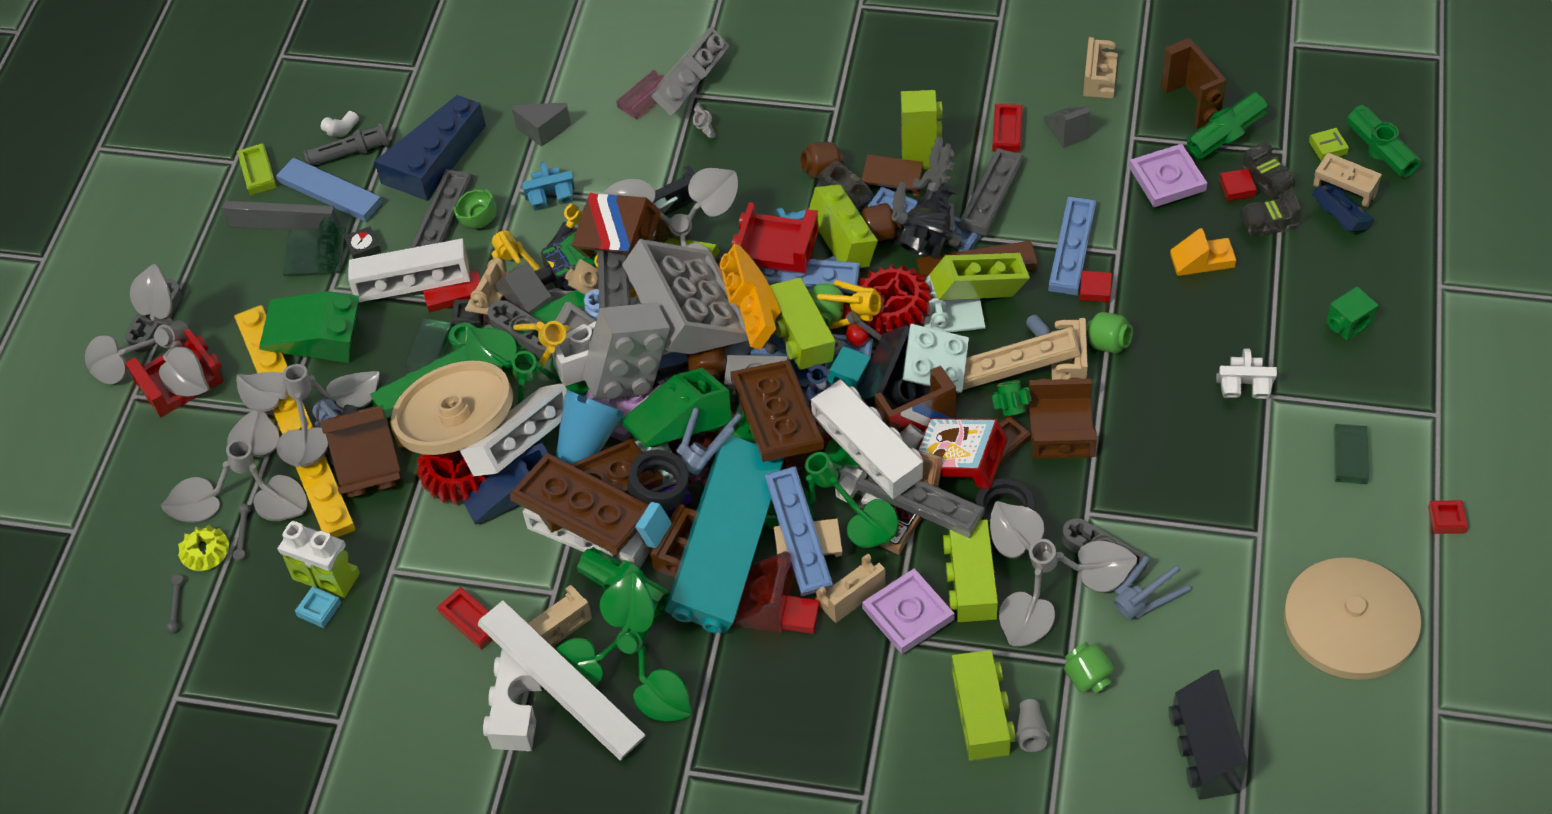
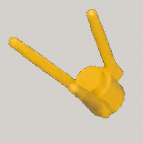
[491,230,541,270]
[817,280,881,330]
[513,321,570,371]

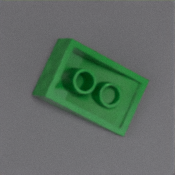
[259,291,359,363]

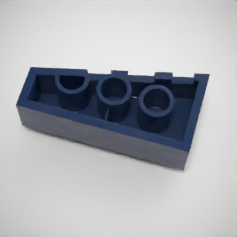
[374,95,486,201]

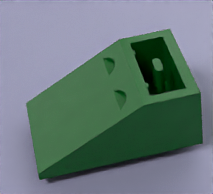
[621,368,731,448]

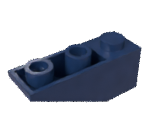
[462,443,548,525]

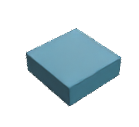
[635,502,672,548]
[295,586,341,628]

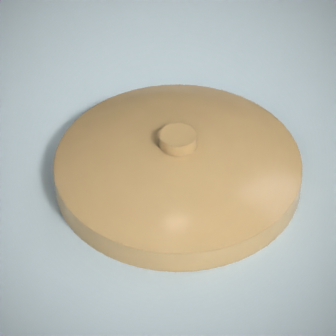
[391,361,513,455]
[1284,558,1421,680]

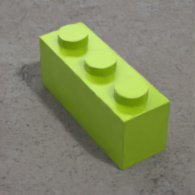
[901,90,942,170]
[809,185,878,268]
[929,253,1030,300]
[770,277,835,370]
[943,520,998,622]
[952,650,1015,761]

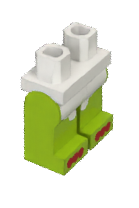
[277,521,360,598]

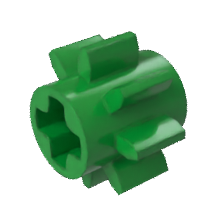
[992,380,1032,416]

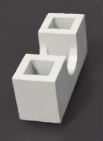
[483,649,542,751]

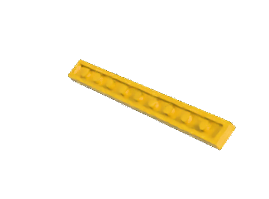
[234,305,356,538]

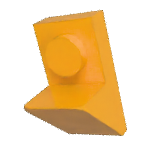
[1170,228,1236,276]

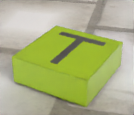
[1309,128,1349,161]

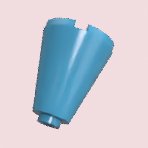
[556,390,625,464]

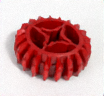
[854,264,932,335]
[417,450,492,505]

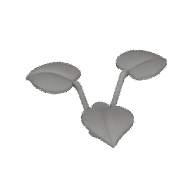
[603,168,738,251]
[85,264,210,396]
[236,364,380,467]
[161,410,307,523]
[990,501,1137,647]

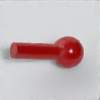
[843,304,870,347]

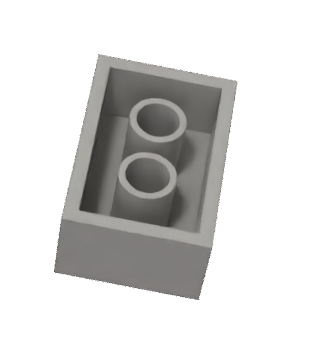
[583,302,670,400]

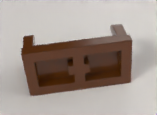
[861,154,924,197]
[651,504,697,578]

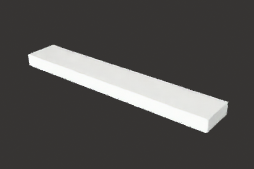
[478,600,645,761]

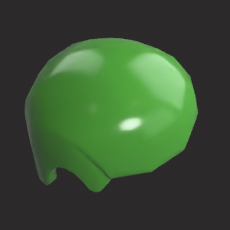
[453,189,497,229]

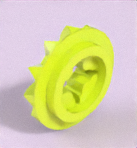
[178,524,229,571]

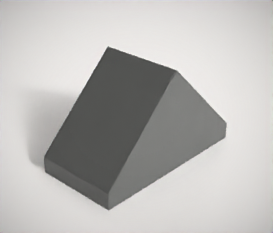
[512,103,571,147]
[1043,106,1091,148]
[494,262,553,315]

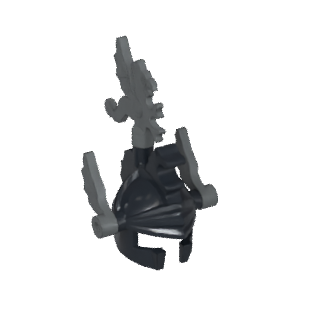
[892,136,961,258]

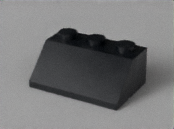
[858,325,930,410]
[1168,669,1248,800]

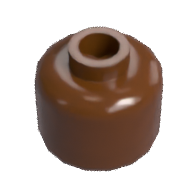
[800,142,844,179]
[862,203,901,243]
[686,346,727,380]

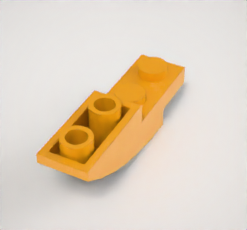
[720,243,781,350]

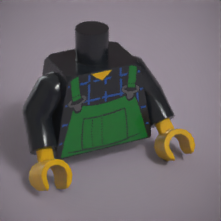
[534,204,598,291]

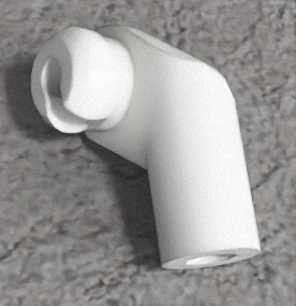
[320,111,359,138]

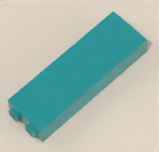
[664,435,784,634]

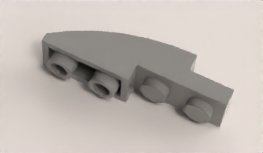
[651,26,730,116]

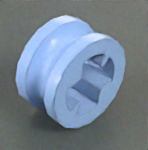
[584,289,599,319]

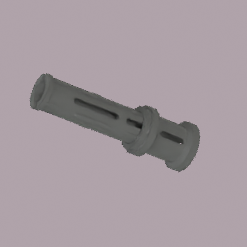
[303,123,390,166]

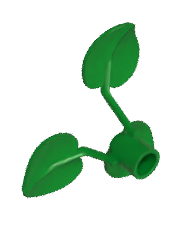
[465,327,589,411]
[764,438,899,548]
[555,571,693,721]

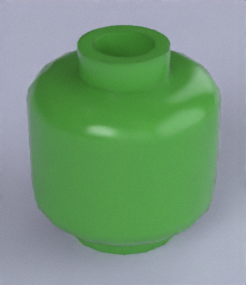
[809,282,845,327]
[1086,312,1133,354]
[1064,642,1115,694]

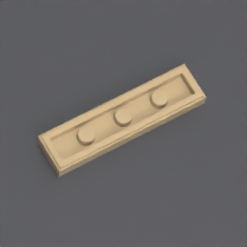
[963,327,1081,390]

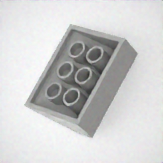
[622,239,748,354]

